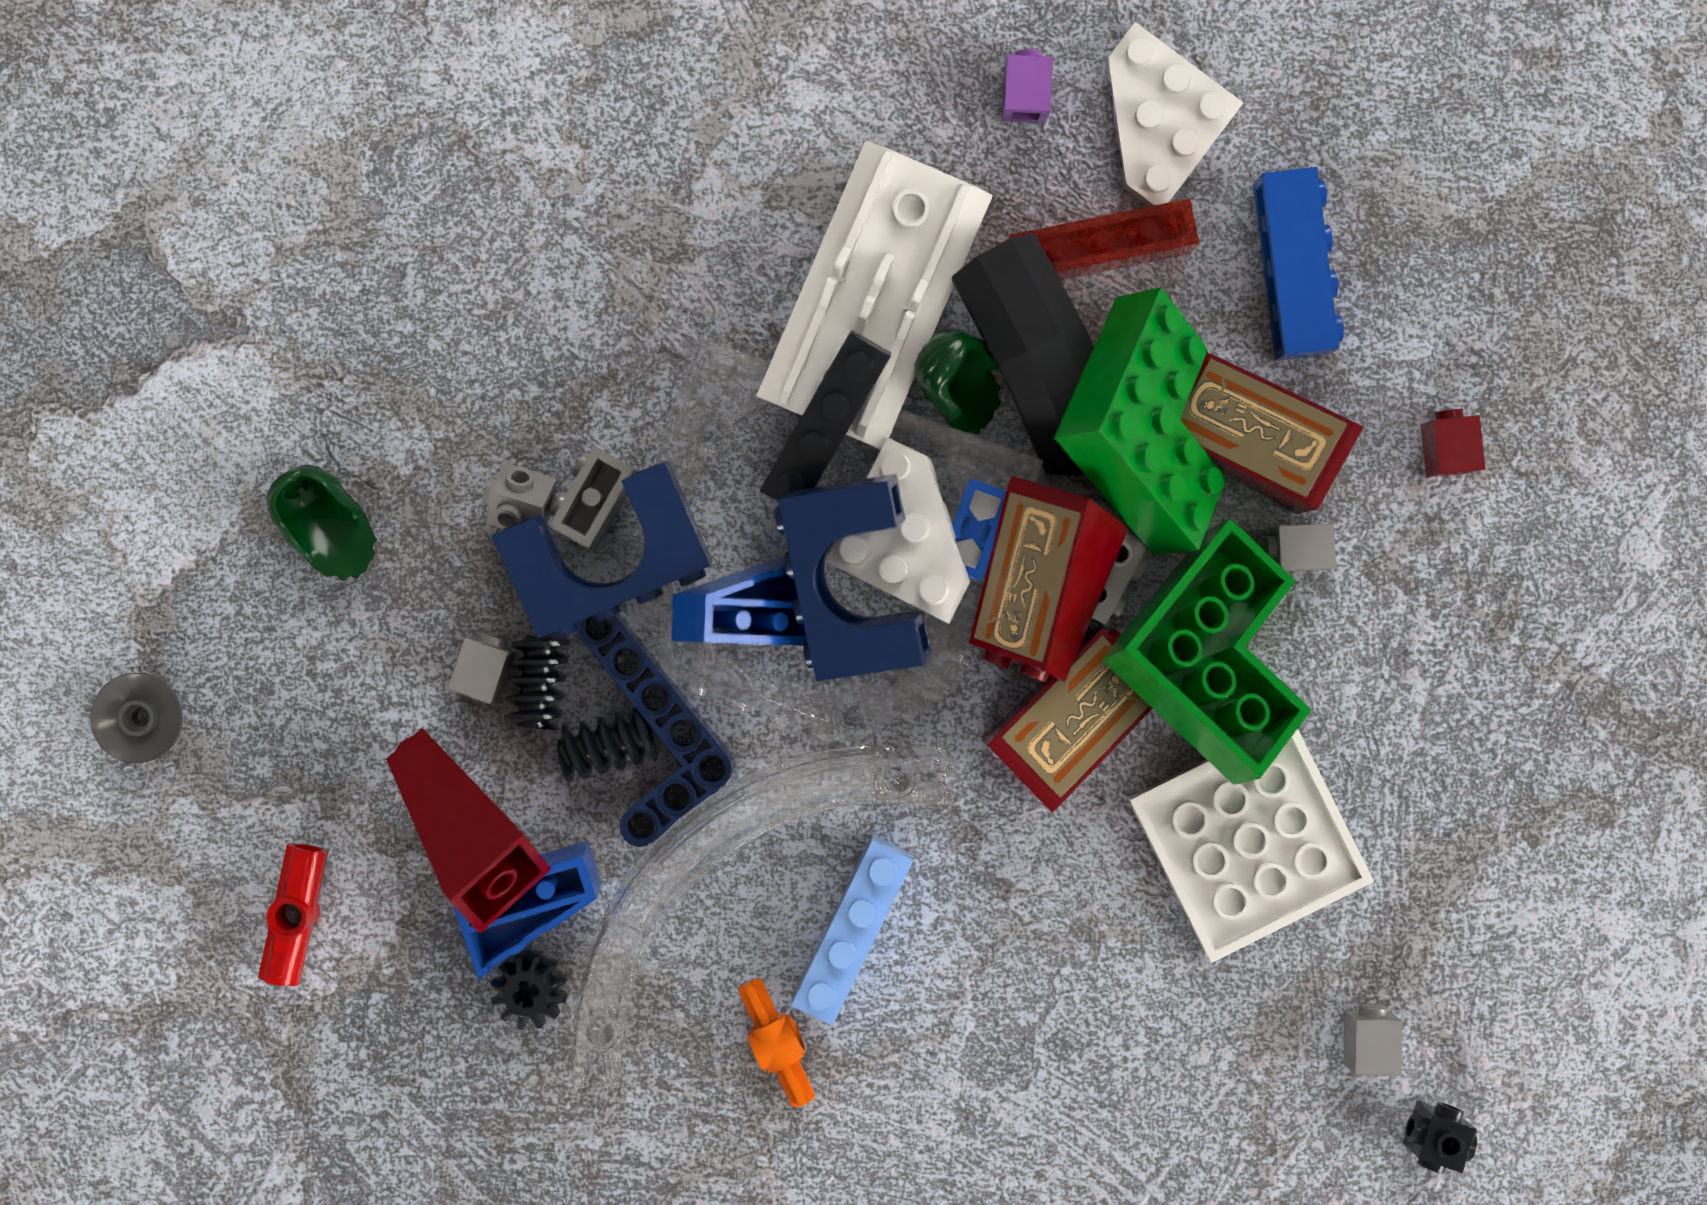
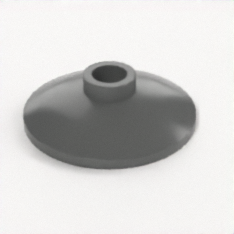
[90,673,183,763]

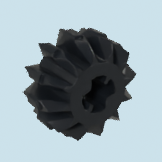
[491,951,569,1029]

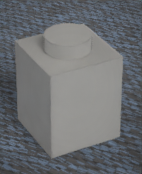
[1263,523,1336,572]
[447,632,516,704]
[1344,1004,1402,1076]

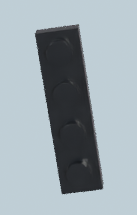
[760,330,892,501]

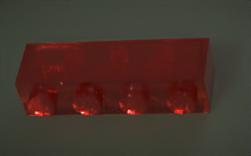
[1007,198,1199,280]

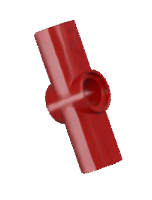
[258,843,329,986]

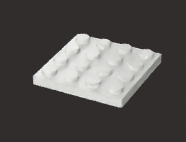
[1128,729,1374,963]

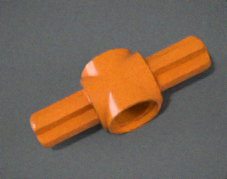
[738,978,815,1108]

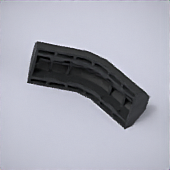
[952,233,1094,476]

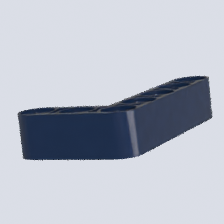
[577,613,735,847]

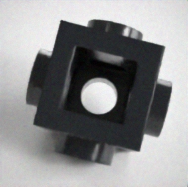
[1403,1101,1477,1174]

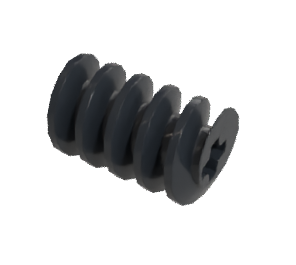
[504,635,570,730]
[557,707,658,783]

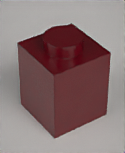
[1420,409,1486,478]

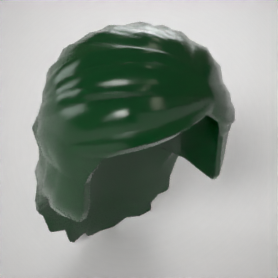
[915,329,1001,434]
[266,464,377,581]

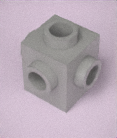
[482,463,557,529]

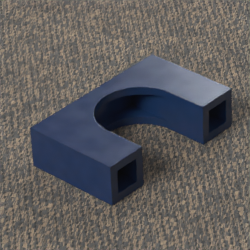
[491,459,713,640]
[775,473,932,681]

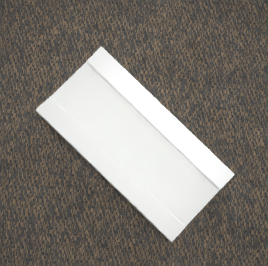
[756,140,993,450]

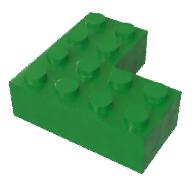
[1054,287,1226,555]
[1101,518,1311,785]

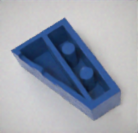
[671,556,807,646]
[452,841,601,980]

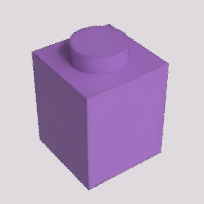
[1001,49,1053,124]

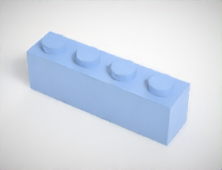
[791,834,914,1026]

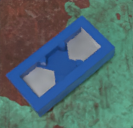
[952,478,1006,582]

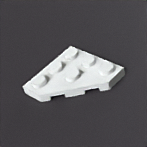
[1106,22,1243,215]
[825,437,970,623]

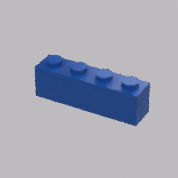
[1253,167,1344,361]

